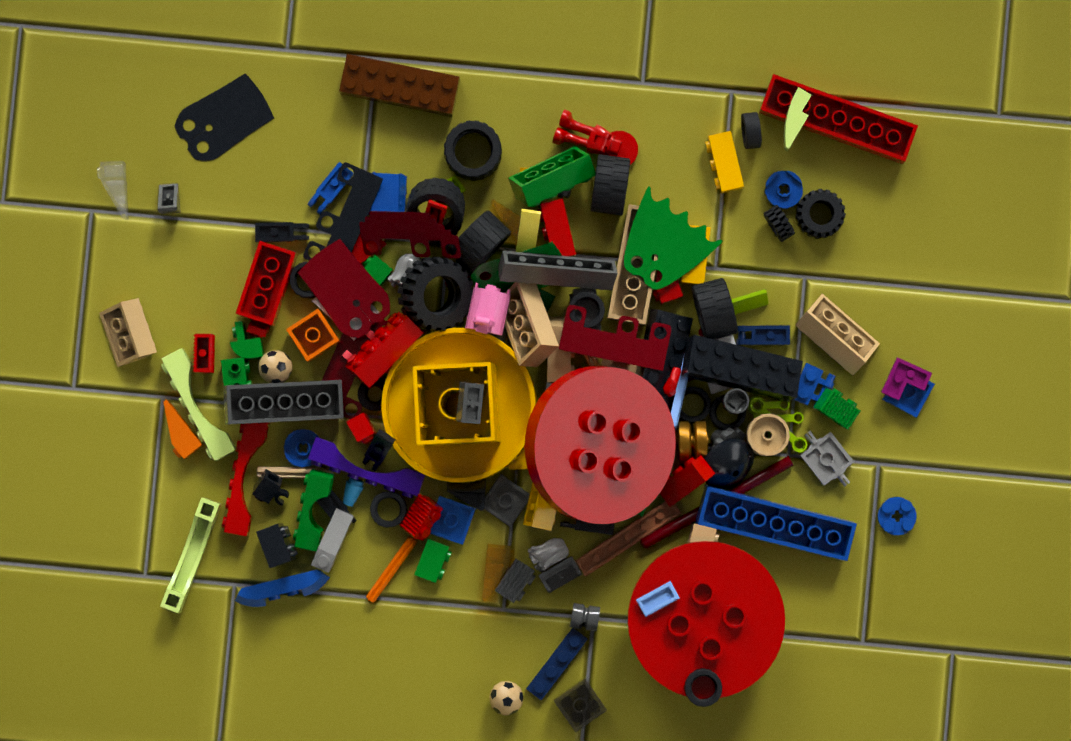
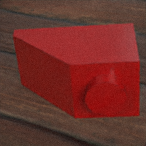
[425,200,448,224]

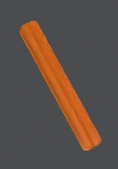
[366,537,417,603]

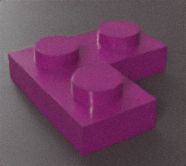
[881,357,932,400]

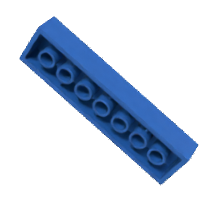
[696,485,857,561]

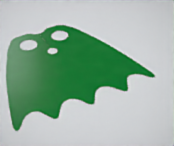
[624,186,723,290]

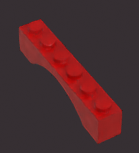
[222,422,270,536]

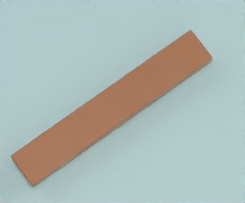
[575,501,681,577]

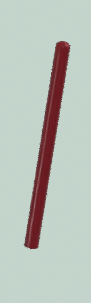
[640,456,794,549]

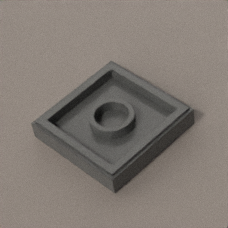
[485,474,530,527]

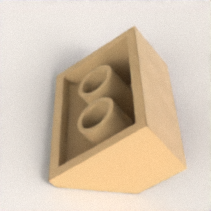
[99,298,157,367]

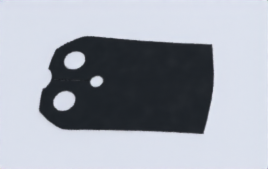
[175,73,274,161]

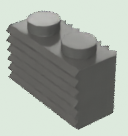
[495,558,536,603]

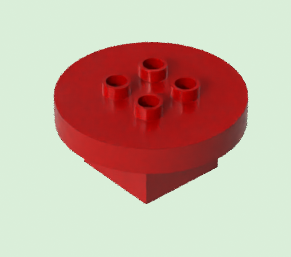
[524,366,676,524]
[627,541,785,699]

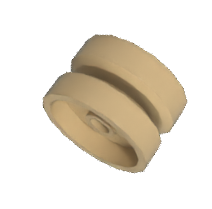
[745,414,790,457]

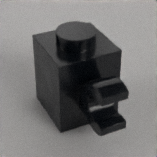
[252,469,289,506]

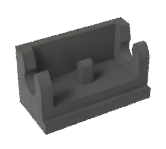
[456,382,484,424]
[538,556,582,593]

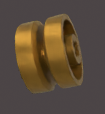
[678,421,708,463]

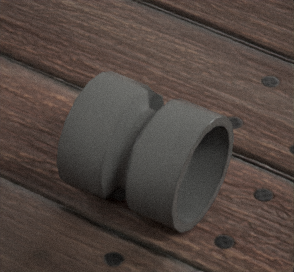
[722,388,749,414]
[570,603,600,632]

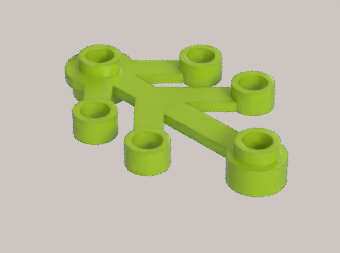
[747,396,807,453]

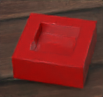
[247,320,270,338]

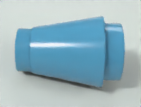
[343,477,364,507]

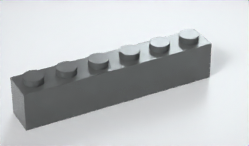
[498,251,618,290]

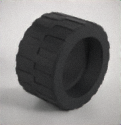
[444,120,502,181]
[591,154,630,216]
[406,178,465,243]
[449,210,511,273]
[692,278,738,340]

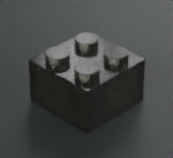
[553,677,607,732]

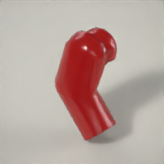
[663,367,681,397]

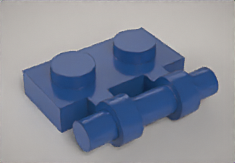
[794,363,836,410]

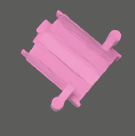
[465,283,511,336]

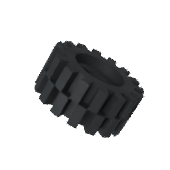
[763,205,795,242]

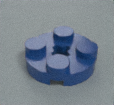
[764,170,803,209]
[284,429,319,467]
[877,497,916,535]

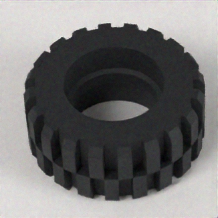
[398,256,473,332]

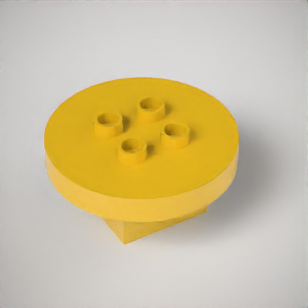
[381,328,537,483]

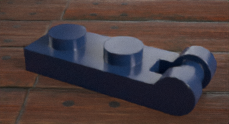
[736,325,790,345]

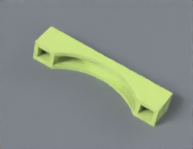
[161,348,236,461]
[160,497,222,613]

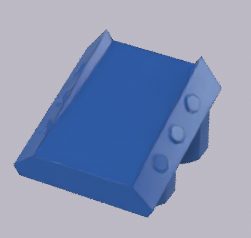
[368,172,407,216]

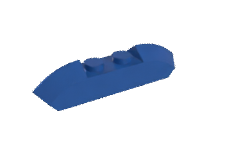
[235,569,330,607]

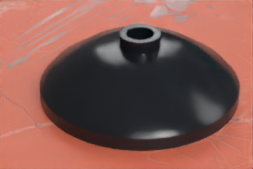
[704,439,754,489]

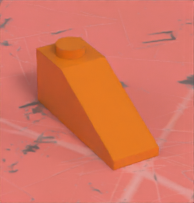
[163,399,204,459]

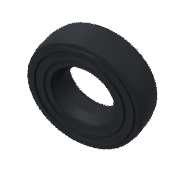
[357,378,385,411]

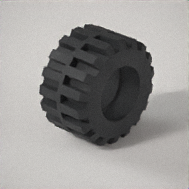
[796,189,846,239]

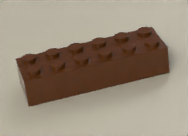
[339,54,460,117]

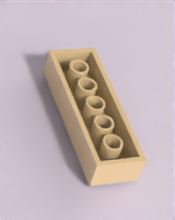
[607,204,658,326]

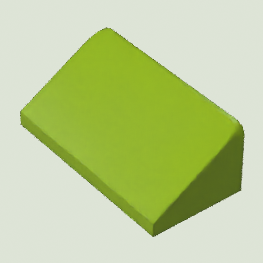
[731,289,768,315]

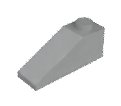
[311,508,354,573]

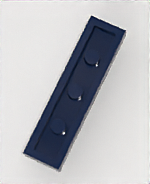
[526,628,588,700]

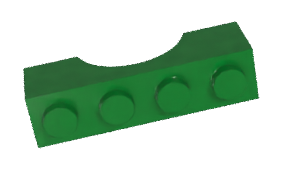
[293,469,335,552]

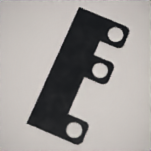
[303,162,383,261]

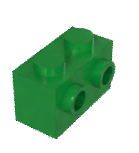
[221,357,252,386]

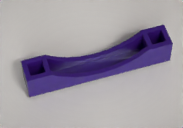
[308,437,425,498]

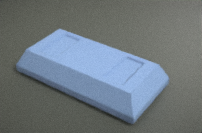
[636,581,680,617]

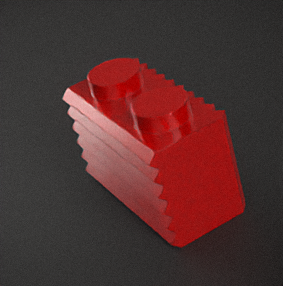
[193,334,215,373]
[400,494,443,541]

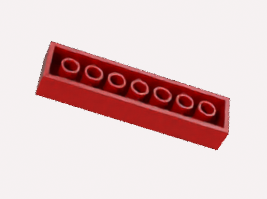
[759,74,918,164]

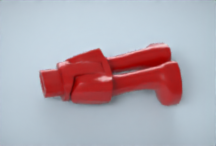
[552,110,622,155]

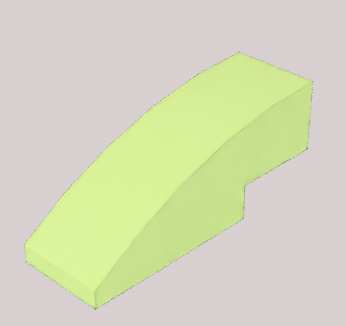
[783,87,811,151]

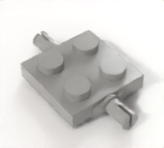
[800,431,854,487]

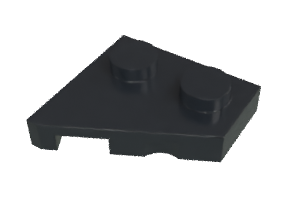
[447,478,486,512]

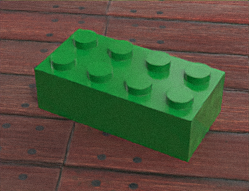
[508,146,596,207]

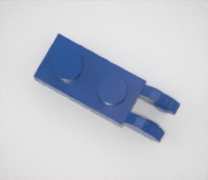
[307,162,354,214]

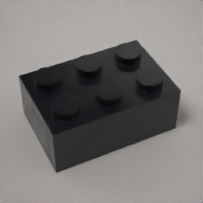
[256,523,298,568]

